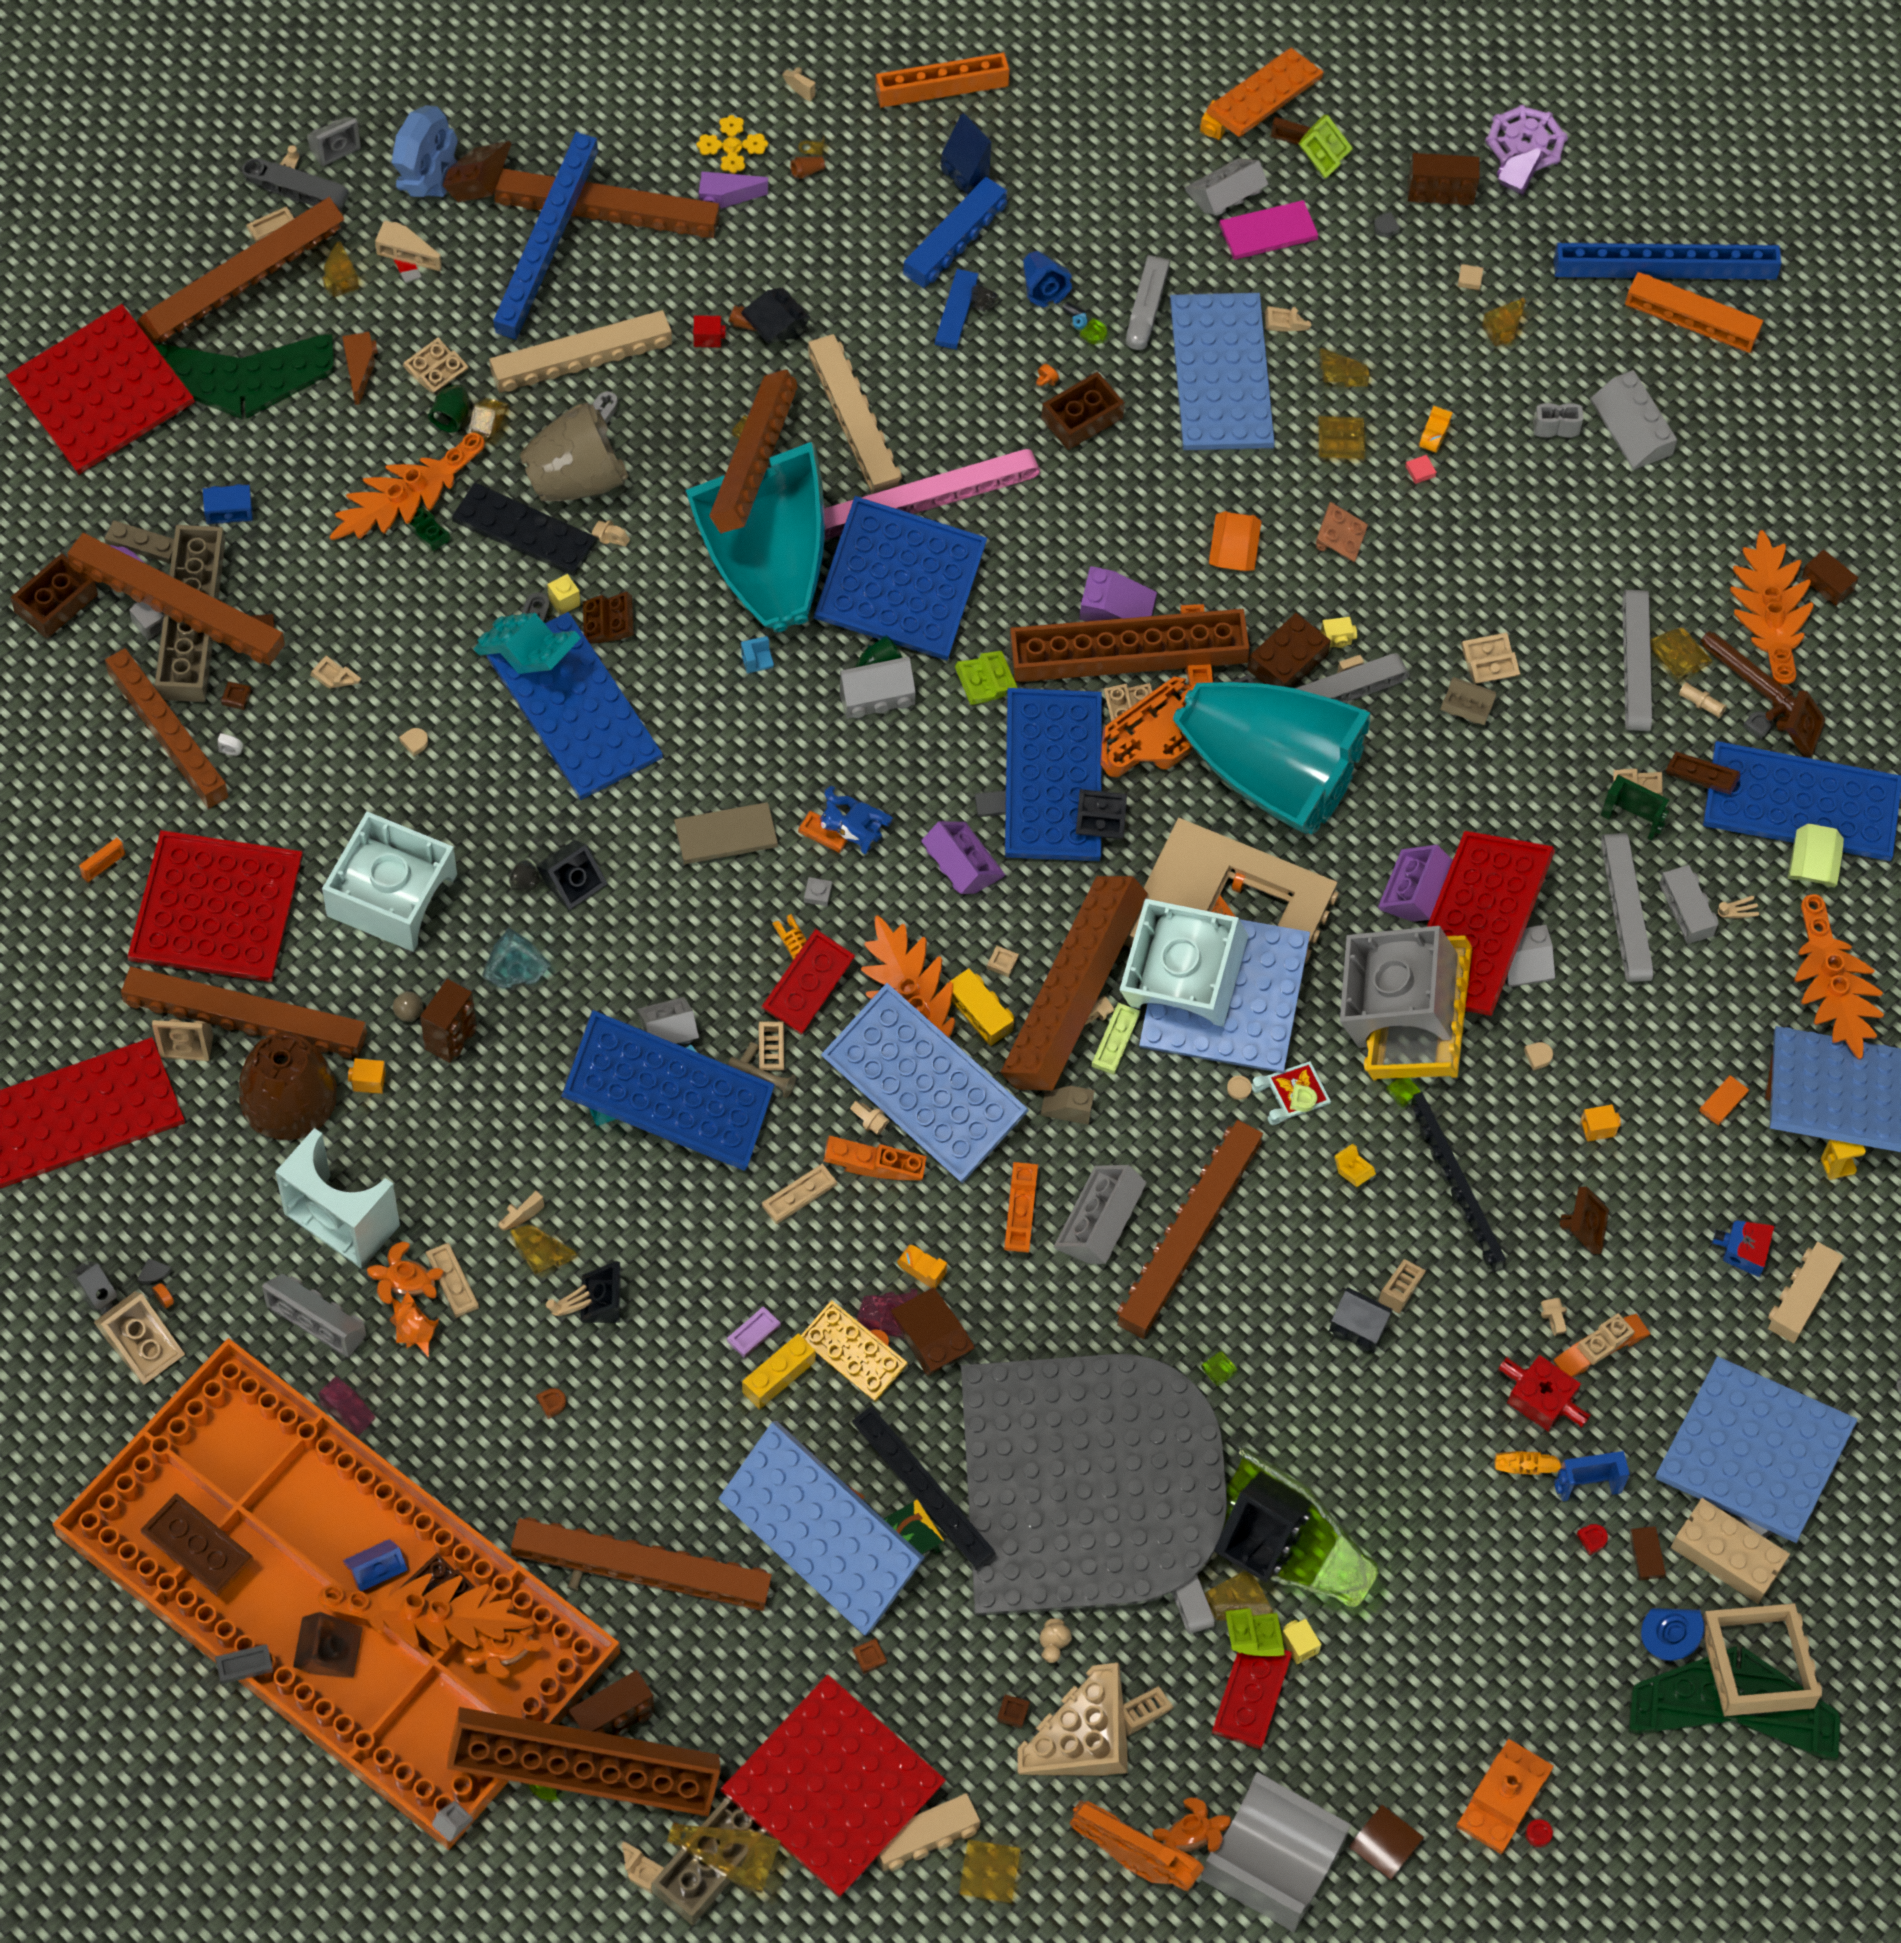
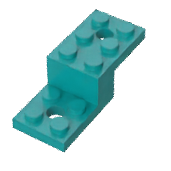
[473,613,581,674]

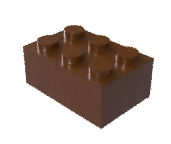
[1407,153,1479,205]
[1041,371,1125,450]
[10,553,98,639]
[1247,613,1331,688]
[420,979,477,1063]
[569,1670,655,1736]

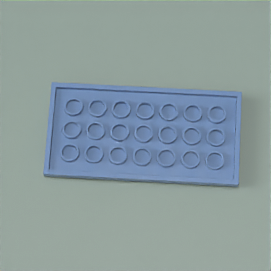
[1170,293,1274,450]
[821,983,1029,1184]
[718,1421,925,1636]

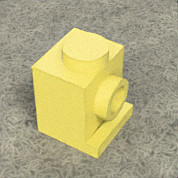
[1320,617,1357,651]

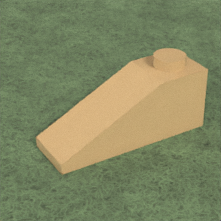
[375,220,442,272]

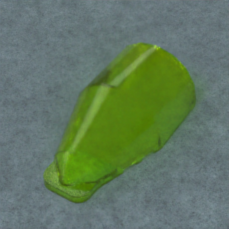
[1223,1447,1379,1607]

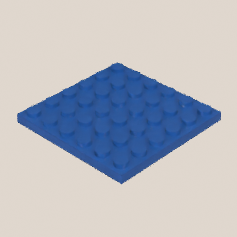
[814,496,987,661]

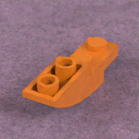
[823,1135,927,1180]

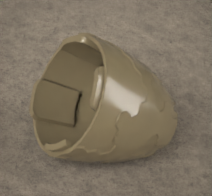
[520,402,629,501]

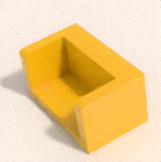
[1821,1139,1866,1180]

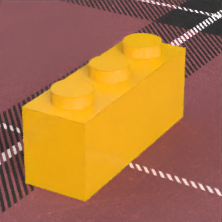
[946,968,1015,1047]
[742,1333,816,1410]

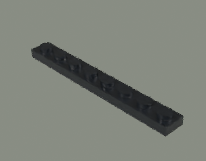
[1409,1092,1506,1272]
[852,1405,996,1570]

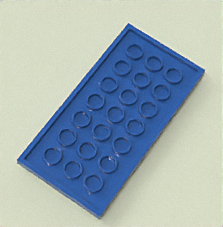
[487,612,663,800]
[1005,688,1102,861]
[1703,741,1901,861]
[561,1010,775,1171]

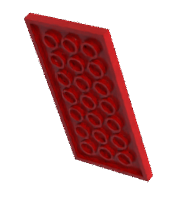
[1427,831,1555,1016]
[0,1037,185,1189]

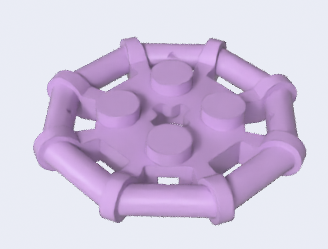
[1485,104,1568,171]

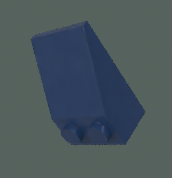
[940,113,992,195]

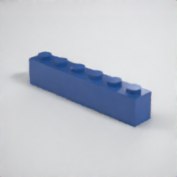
[903,177,1007,289]

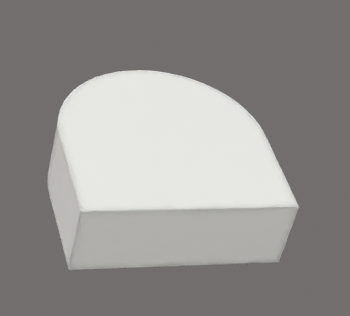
[218,733,243,756]

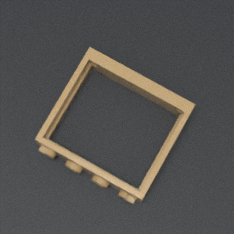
[1703,1604,1822,1716]

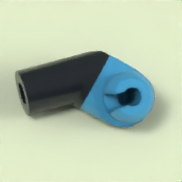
[1062,301,1087,330]

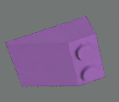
[1079,566,1157,621]

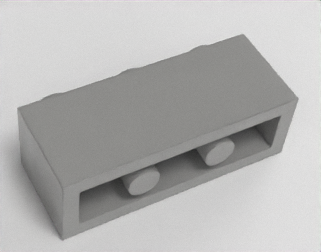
[1659,865,1718,944]

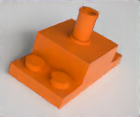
[1456,1739,1554,1855]

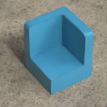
[741,636,774,673]

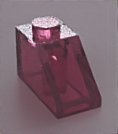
[318,1376,375,1436]

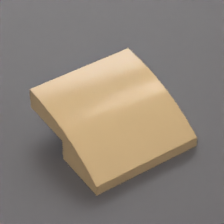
[1461,633,1520,684]

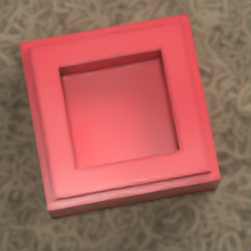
[1405,455,1437,484]

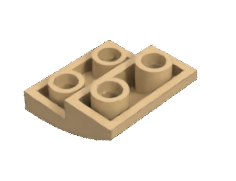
[403,338,469,394]
[1104,683,1158,732]

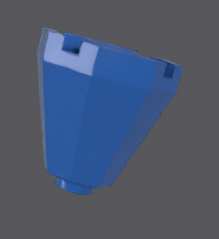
[1023,251,1072,308]

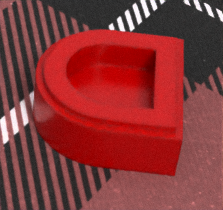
[1577,1524,1608,1555]

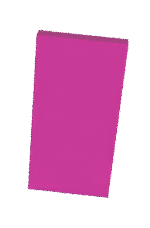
[1219,200,1318,260]

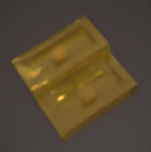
[1317,416,1365,459]
[1650,628,1712,678]
[959,1839,1020,1903]

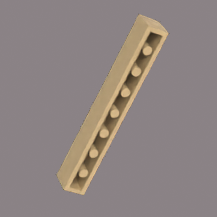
[489,310,672,393]
[808,334,902,494]

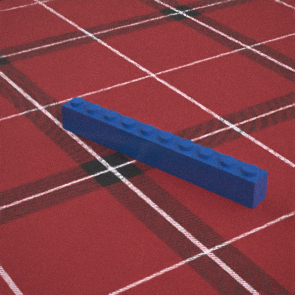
[493,132,598,340]
[1553,243,1782,279]

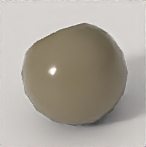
[393,991,424,1022]

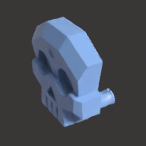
[391,105,458,197]

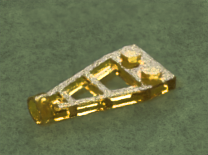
[667,1822,781,1893]

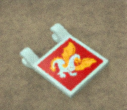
[1251,1061,1331,1126]

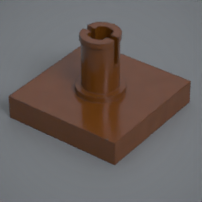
[1777,691,1826,757]
[1560,1186,1609,1254]

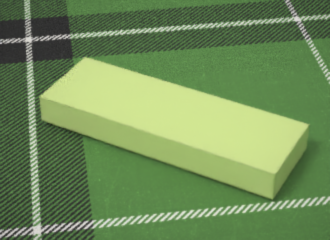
[1091,1003,1141,1075]

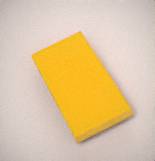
[801,1300,908,1402]

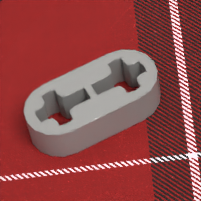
[593,392,618,424]

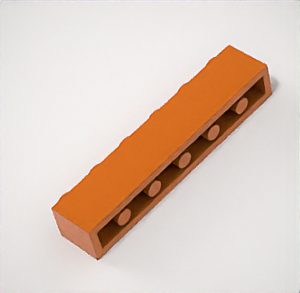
[875,53,1009,108]
[1625,272,1763,353]

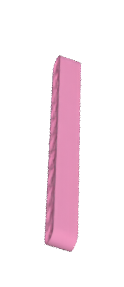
[824,449,1040,540]

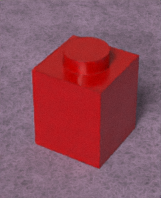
[693,315,726,348]

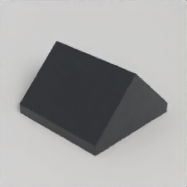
[581,1261,621,1323]

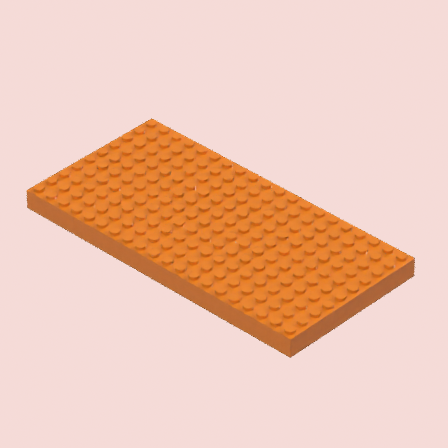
[53,1338,620,1850]

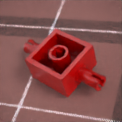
[1498,1355,1591,1432]

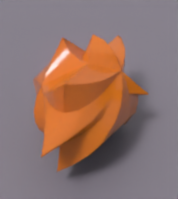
[389,1291,439,1358]

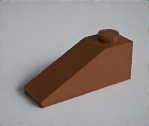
[342,332,378,405]

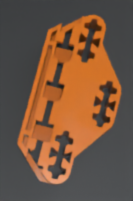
[1100,677,1195,777]
[1069,1801,1204,1891]

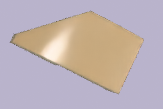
[782,67,815,102]
[1265,306,1311,331]
[498,1191,544,1231]
[621,1842,664,1894]

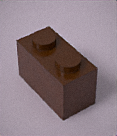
[1801,549,1859,606]

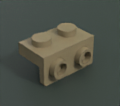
[1440,677,1497,725]

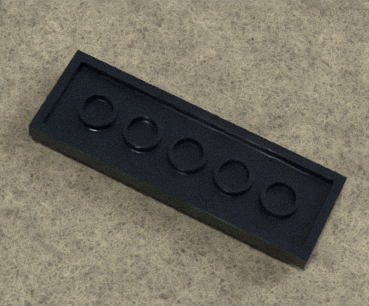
[452,482,597,576]

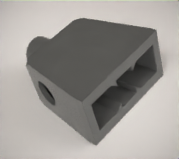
[67,1260,118,1315]

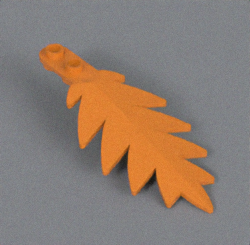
[329,433,485,540]
[1730,530,1814,685]
[1794,894,1884,1060]
[861,915,955,1038]
[318,1573,531,1651]

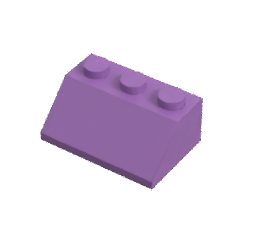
[921,821,1005,894]
[1378,845,1453,922]

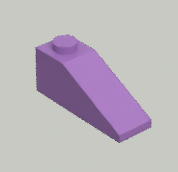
[699,172,768,208]

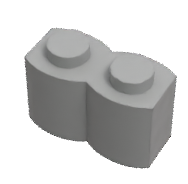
[1533,403,1583,437]

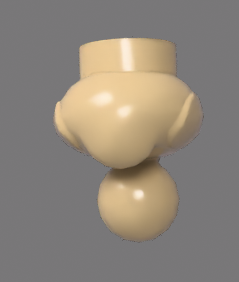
[1039,1618,1072,1663]

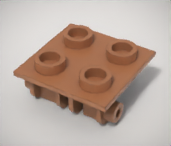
[1316,502,1368,562]

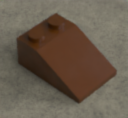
[443,141,512,202]
[890,1287,975,1377]

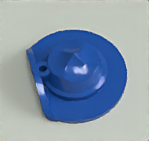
[1641,1608,1705,1661]

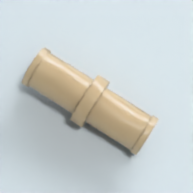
[1679,682,1727,718]

